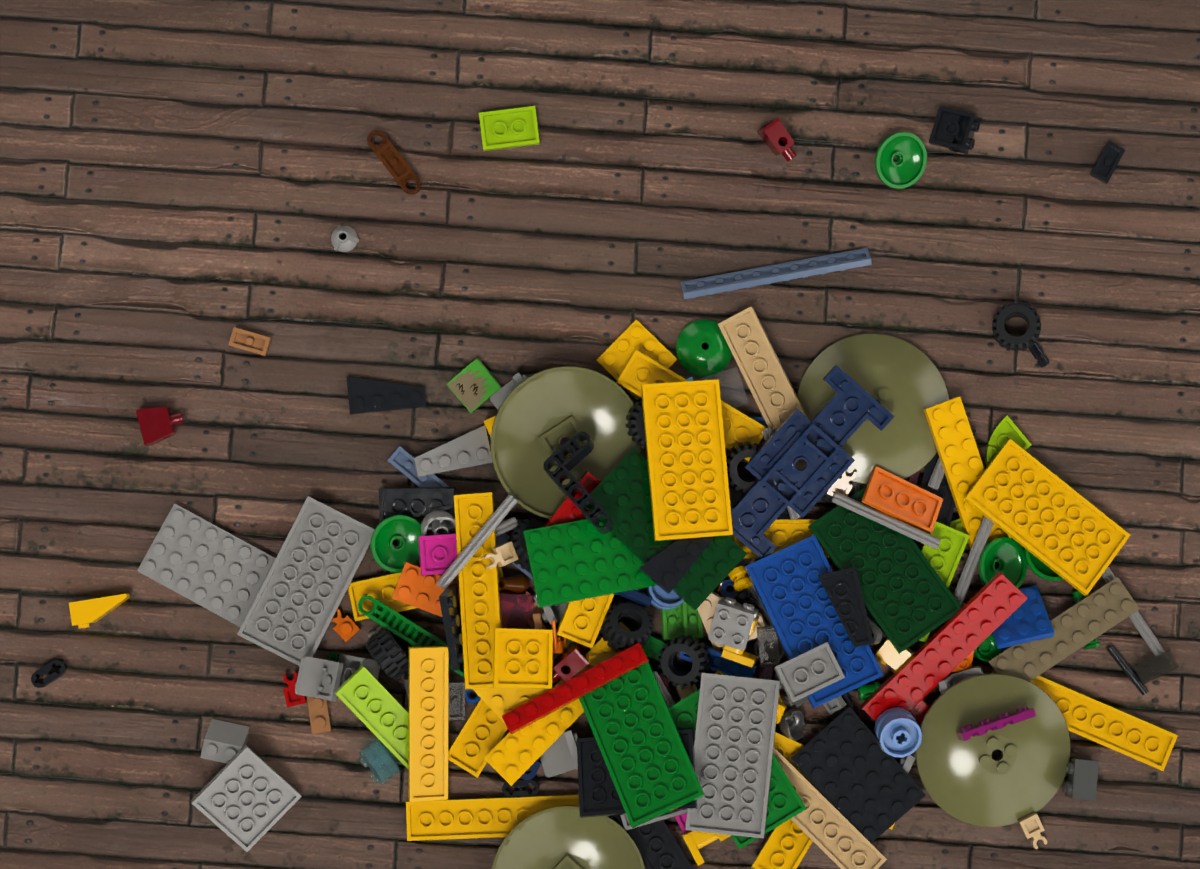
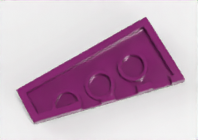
[956,706,1036,741]

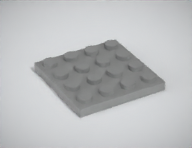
[191,745,302,852]

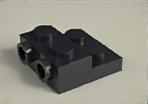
[929,106,980,154]

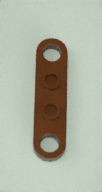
[367,130,421,195]

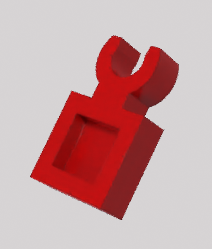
[283,672,307,707]

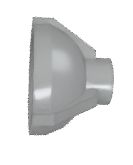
[331,225,359,252]

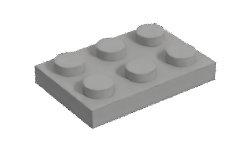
[774,642,845,704]

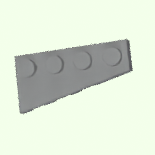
[413,425,493,478]

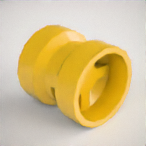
[728,566,753,592]

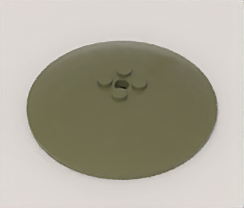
[797,334,949,485]
[490,366,644,519]
[915,673,1071,827]
[492,806,645,869]

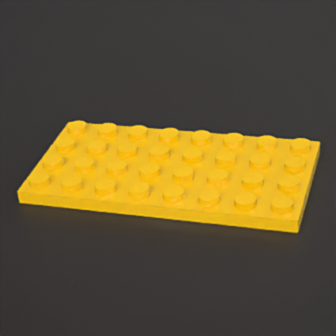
[641,379,733,541]
[964,439,1131,596]

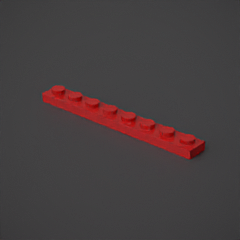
[502,643,649,734]

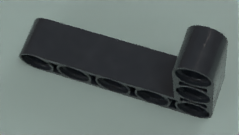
[543,432,613,534]

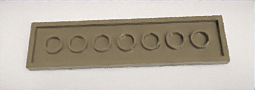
[988,577,1140,682]

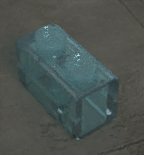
[359,739,401,785]

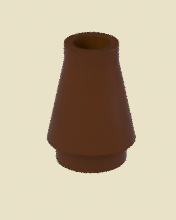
[499,574,528,593]

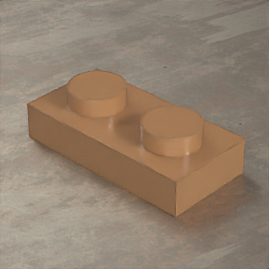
[228,327,271,357]
[307,696,332,734]

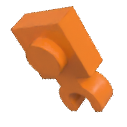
[331,609,361,642]

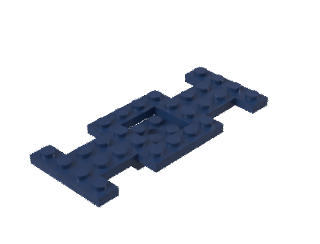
[731,365,894,559]

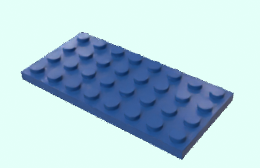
[745,535,883,708]

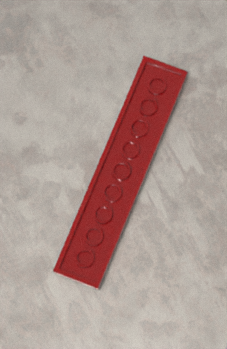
[860,571,1028,721]

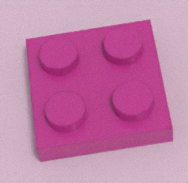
[418,534,457,576]

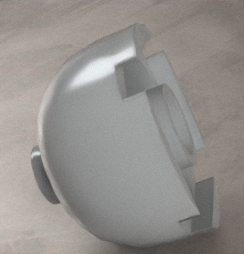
[421,510,456,536]

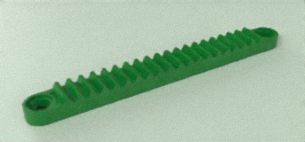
[358,595,465,678]

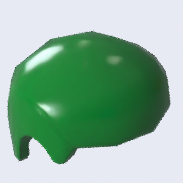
[974,634,1003,661]

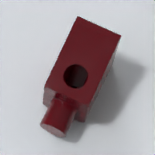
[757,118,796,162]
[136,407,184,446]
[552,642,589,683]

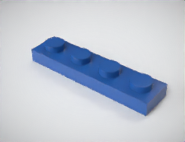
[679,643,758,678]

